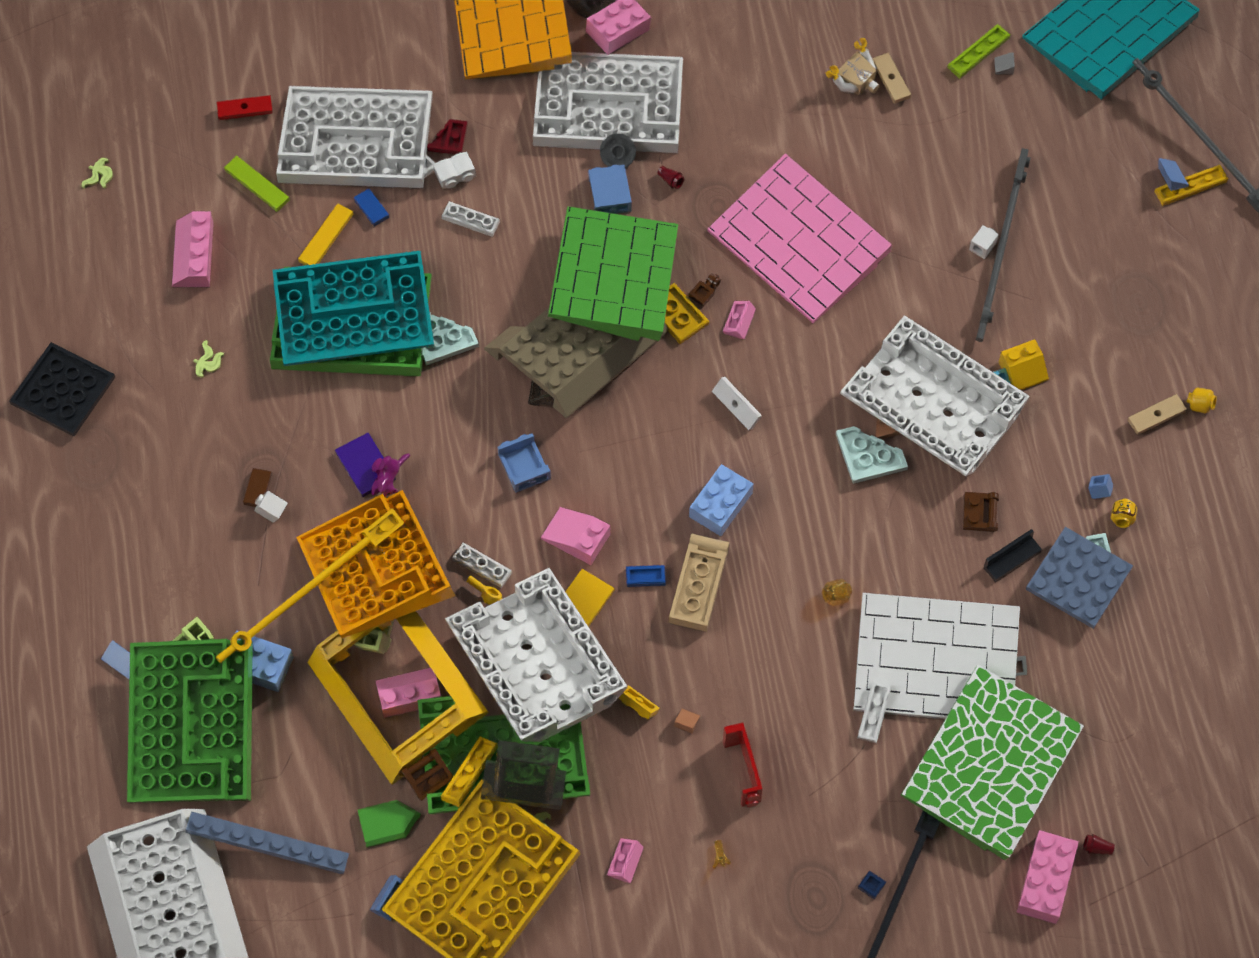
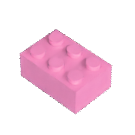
[586,0,651,55]

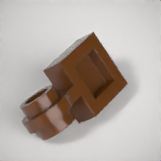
[689,273,721,307]

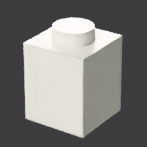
[969,225,999,259]
[254,491,287,523]

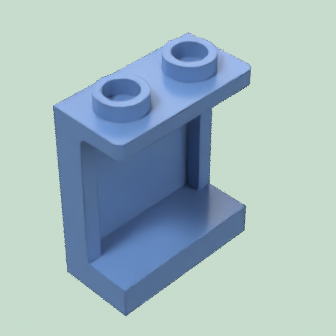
[588,165,632,214]
[497,433,551,493]

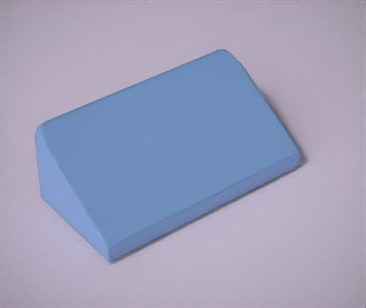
[1158,158,1188,191]
[101,640,130,679]
[370,875,403,921]

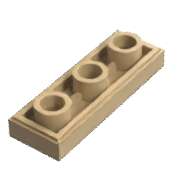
[872,53,911,104]
[1128,394,1187,435]

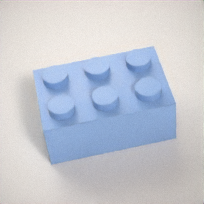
[689,464,754,536]
[235,630,294,692]

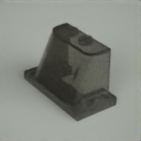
[481,740,566,810]

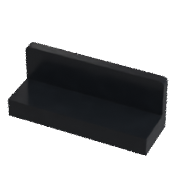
[984,529,1042,582]

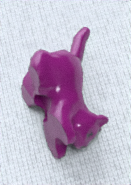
[371,453,410,497]

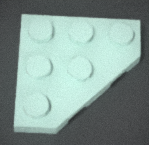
[423,312,479,365]
[836,426,908,484]

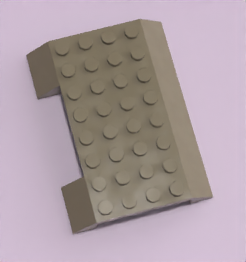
[484,308,668,418]

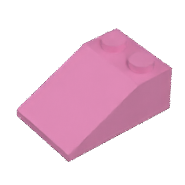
[541,507,610,565]

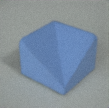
[1088,474,1113,499]

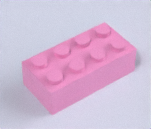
[1017,830,1079,924]

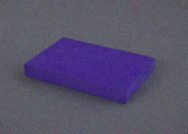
[335,433,396,497]

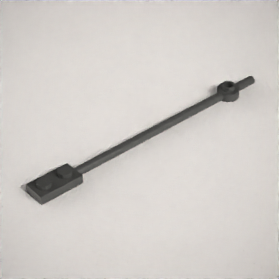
[1132,58,1259,213]
[976,148,1031,342]

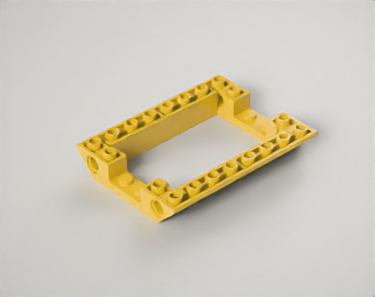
[307,611,489,785]

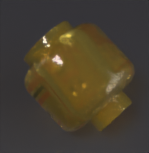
[822,579,852,606]

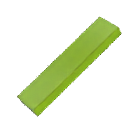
[947,24,1010,79]
[224,156,290,212]

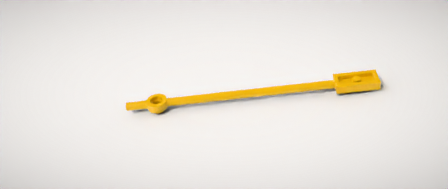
[215,508,404,663]
[466,576,660,719]

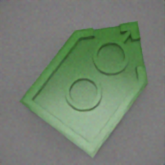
[358,800,421,848]

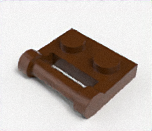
[963,492,999,532]
[401,748,453,801]

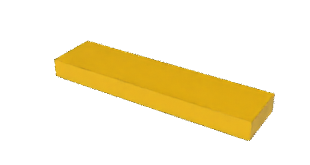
[1154,165,1229,206]
[298,203,354,265]
[441,737,498,807]

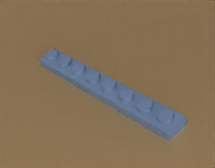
[185,811,349,875]

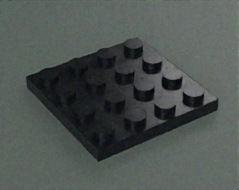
[9,342,115,437]

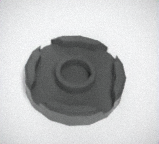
[600,133,636,168]

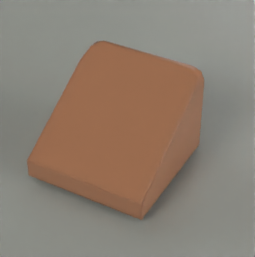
[674,709,700,734]

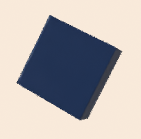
[858,870,886,900]

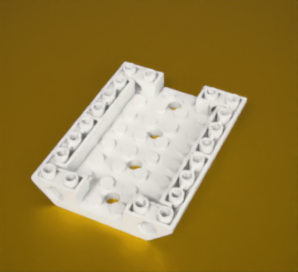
[840,315,1029,476]
[445,568,627,742]
[87,809,248,958]

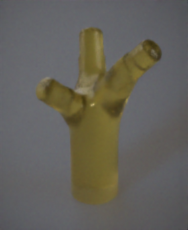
[712,840,731,869]

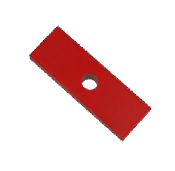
[217,95,273,120]

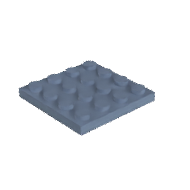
[1026,527,1133,629]

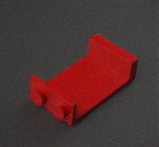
[723,722,763,807]

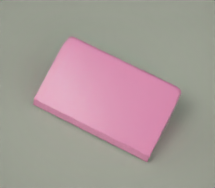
[723,301,755,339]
[607,838,643,883]

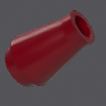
[657,166,685,189]
[1083,834,1115,855]

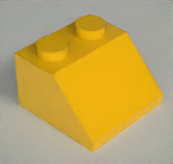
[998,339,1049,390]

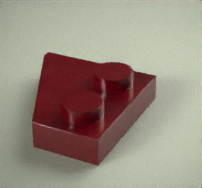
[427,119,468,155]

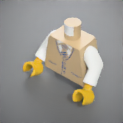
[826,38,880,95]

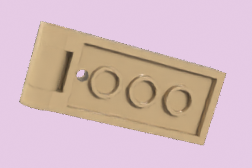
[669,534,730,632]

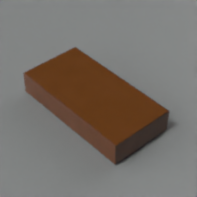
[243,468,272,507]

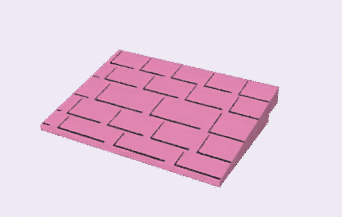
[707,154,892,323]

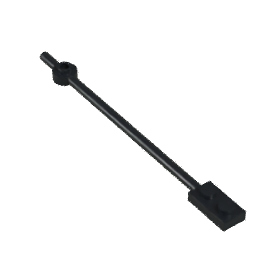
[867,810,941,958]

